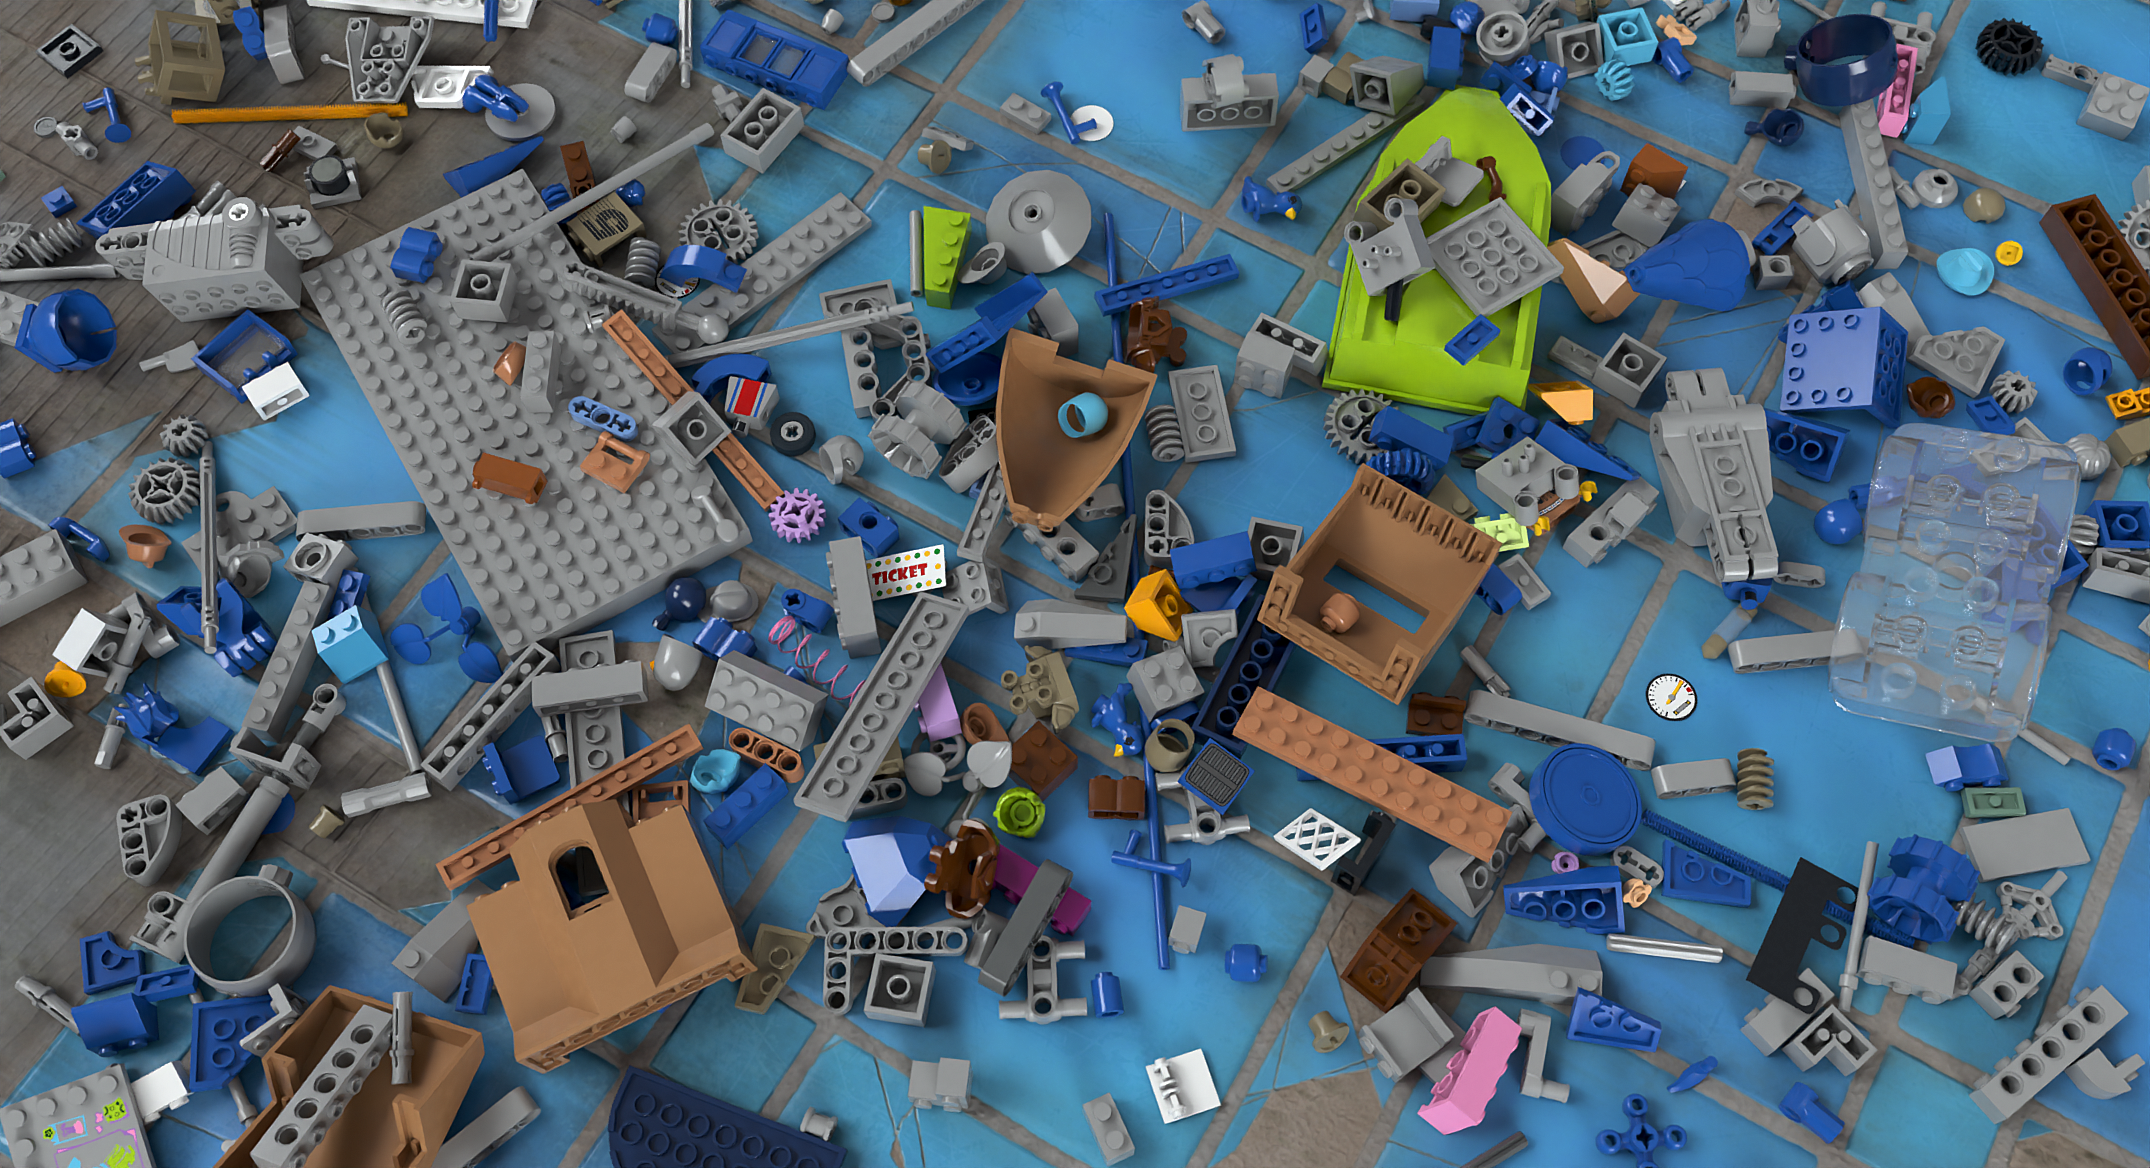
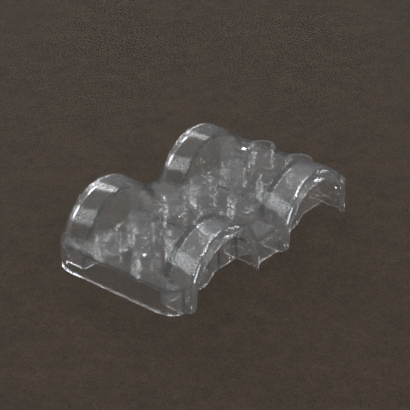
[1828,423,2082,742]

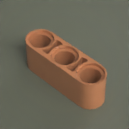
[729,728,805,783]

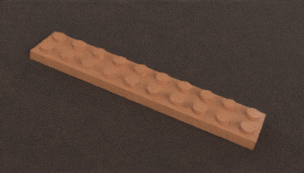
[1232,686,1513,863]

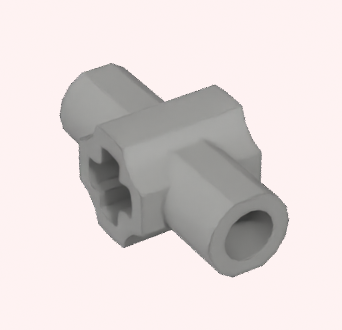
[712,84,743,123]
[56,121,98,160]

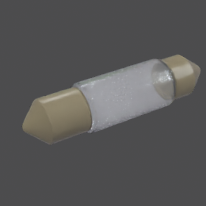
[1701,603,1757,659]

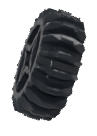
[1975,18,2044,76]

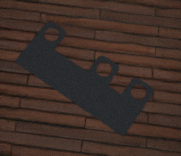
[1746,857,1859,1014]

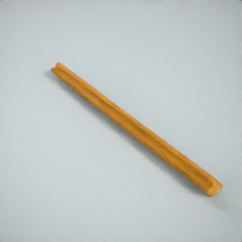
[171,102,408,124]

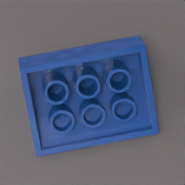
[76,161,196,240]

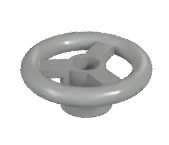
[911,732,966,772]

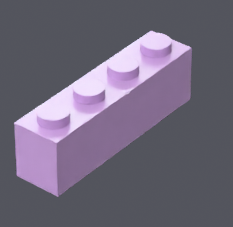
[914,662,962,742]

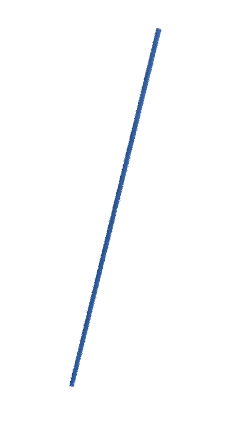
[1103,213,1170,970]

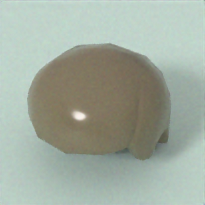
[364,113,404,149]
[1963,187,2006,224]

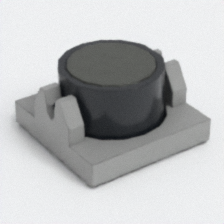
[304,155,362,209]

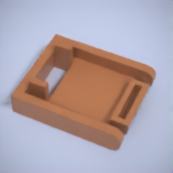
[633,780,691,824]

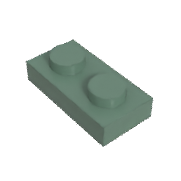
[1961,787,2027,818]

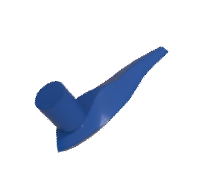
[1667,1056,1718,1093]

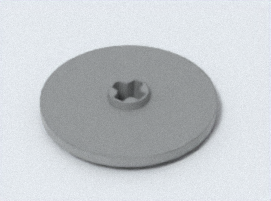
[485,83,556,141]

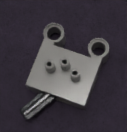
[1344,198,1436,321]

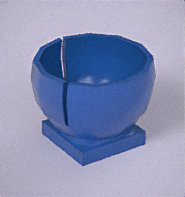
[14,289,117,373]

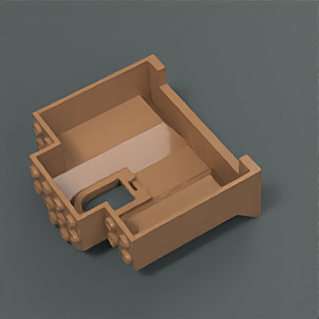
[466,799,758,1074]

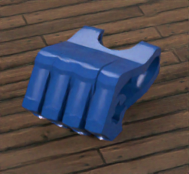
[181,578,278,677]

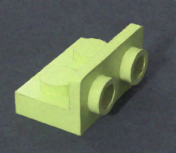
[1470,513,1529,552]

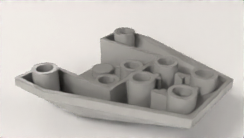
[345,16,435,103]

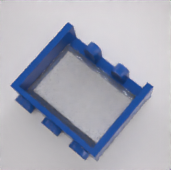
[191,309,298,404]

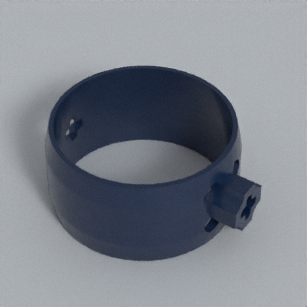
[1784,14,1898,106]

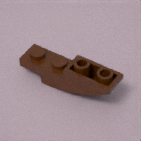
[560,141,600,215]

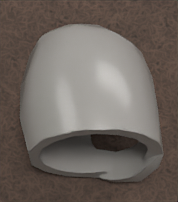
[650,634,703,691]

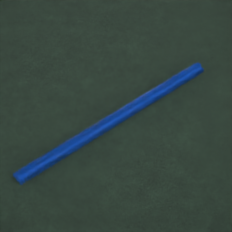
[1640,809,1915,949]

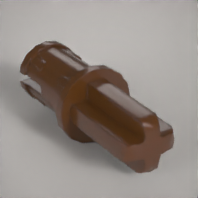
[260,129,301,172]

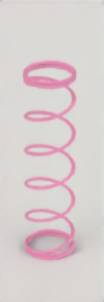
[768,616,866,707]

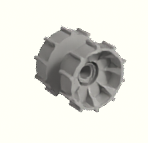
[867,381,967,479]

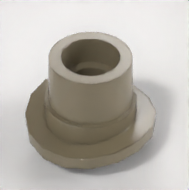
[918,140,952,174]
[1308,1011,1349,1053]

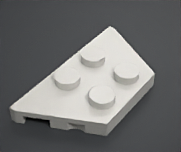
[411,66,494,108]

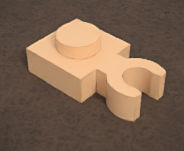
[1656,15,1697,46]

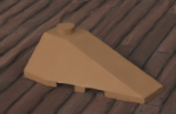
[1547,238,1641,324]

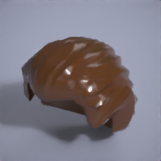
[1906,376,1955,419]

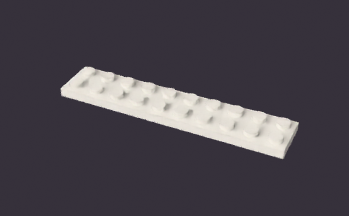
[306,0,537,28]

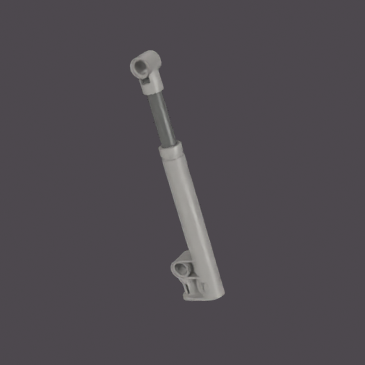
[128,683,346,964]

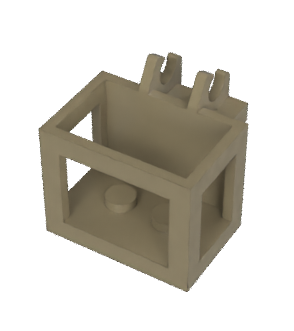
[135,10,225,105]

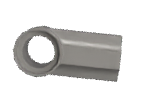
[1182,0,1225,45]
[964,908,1009,970]

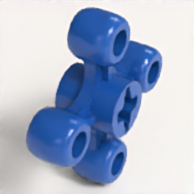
[1595,1093,1687,1168]

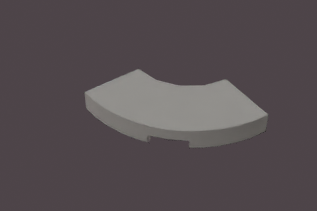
[1734,178,1804,208]

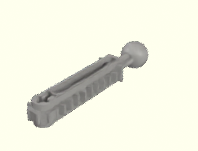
[558,260,729,345]

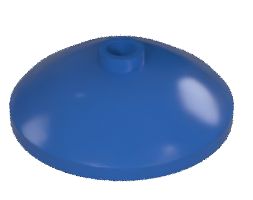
[933,351,1002,406]

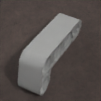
[264,4,305,84]

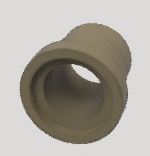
[309,804,346,839]

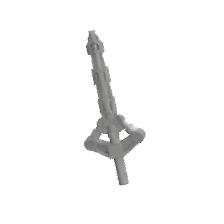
[1948,871,2068,1001]

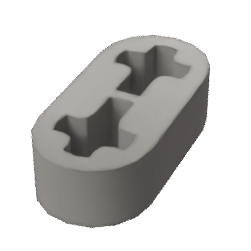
[1773,562,1825,588]
[1610,846,1664,889]

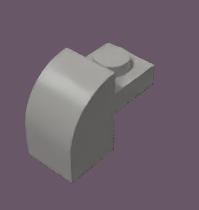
[2064,1048,2145,1099]

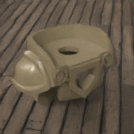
[1001,645,1079,734]

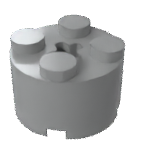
[1202,54,1249,108]

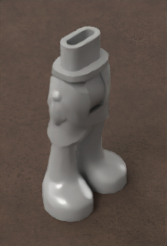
[178,180,237,220]

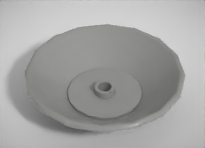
[986,170,1091,274]

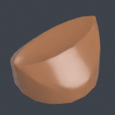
[493,341,526,386]

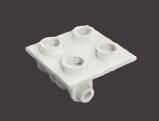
[1146,1049,1221,1124]

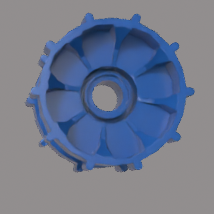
[1867,834,1980,945]

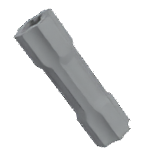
[341,772,433,818]

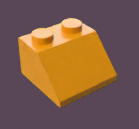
[1528,381,1593,425]
[1124,569,1193,642]

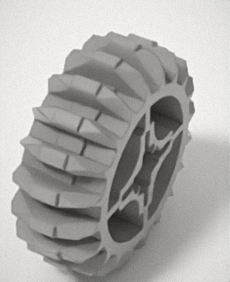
[128,457,200,525]

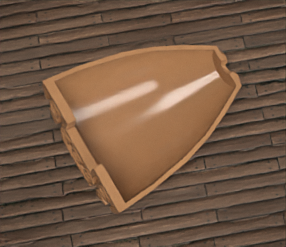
[995,328,1157,532]

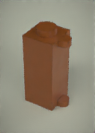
[472,452,548,504]

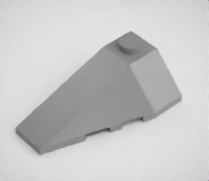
[1014,599,1128,650]
[1429,804,1529,917]

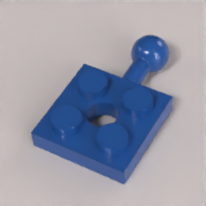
[1475,397,1540,459]

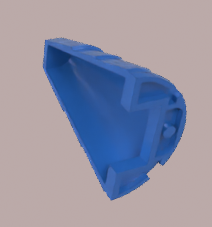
[1623,219,1750,312]

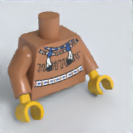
[1526,481,1598,537]

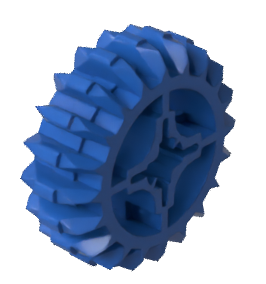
[1366,449,1435,495]

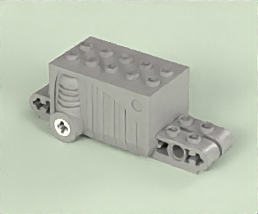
[95,197,334,322]

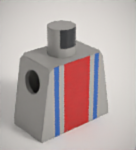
[725,376,780,438]

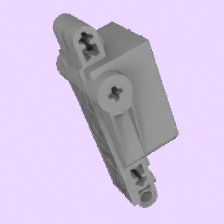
[1649,367,1779,583]

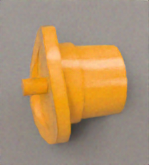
[44,661,86,697]

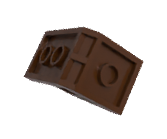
[1340,888,1458,1014]

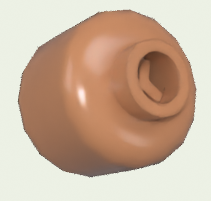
[1319,593,1360,633]

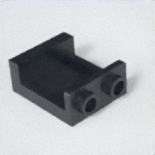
[1331,810,1396,896]

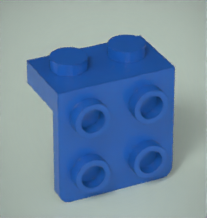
[1180,574,1257,617]
[482,735,561,805]

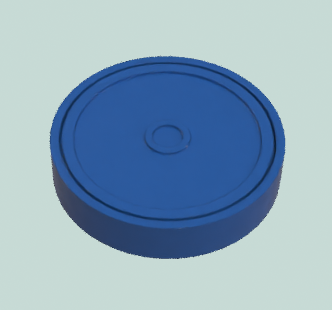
[1529,743,1642,856]

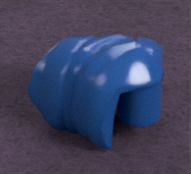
[616,179,645,208]

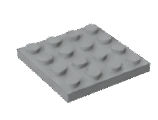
[1426,197,1564,318]

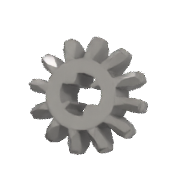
[1989,370,2038,414]
[160,414,209,458]
[2061,514,2099,558]

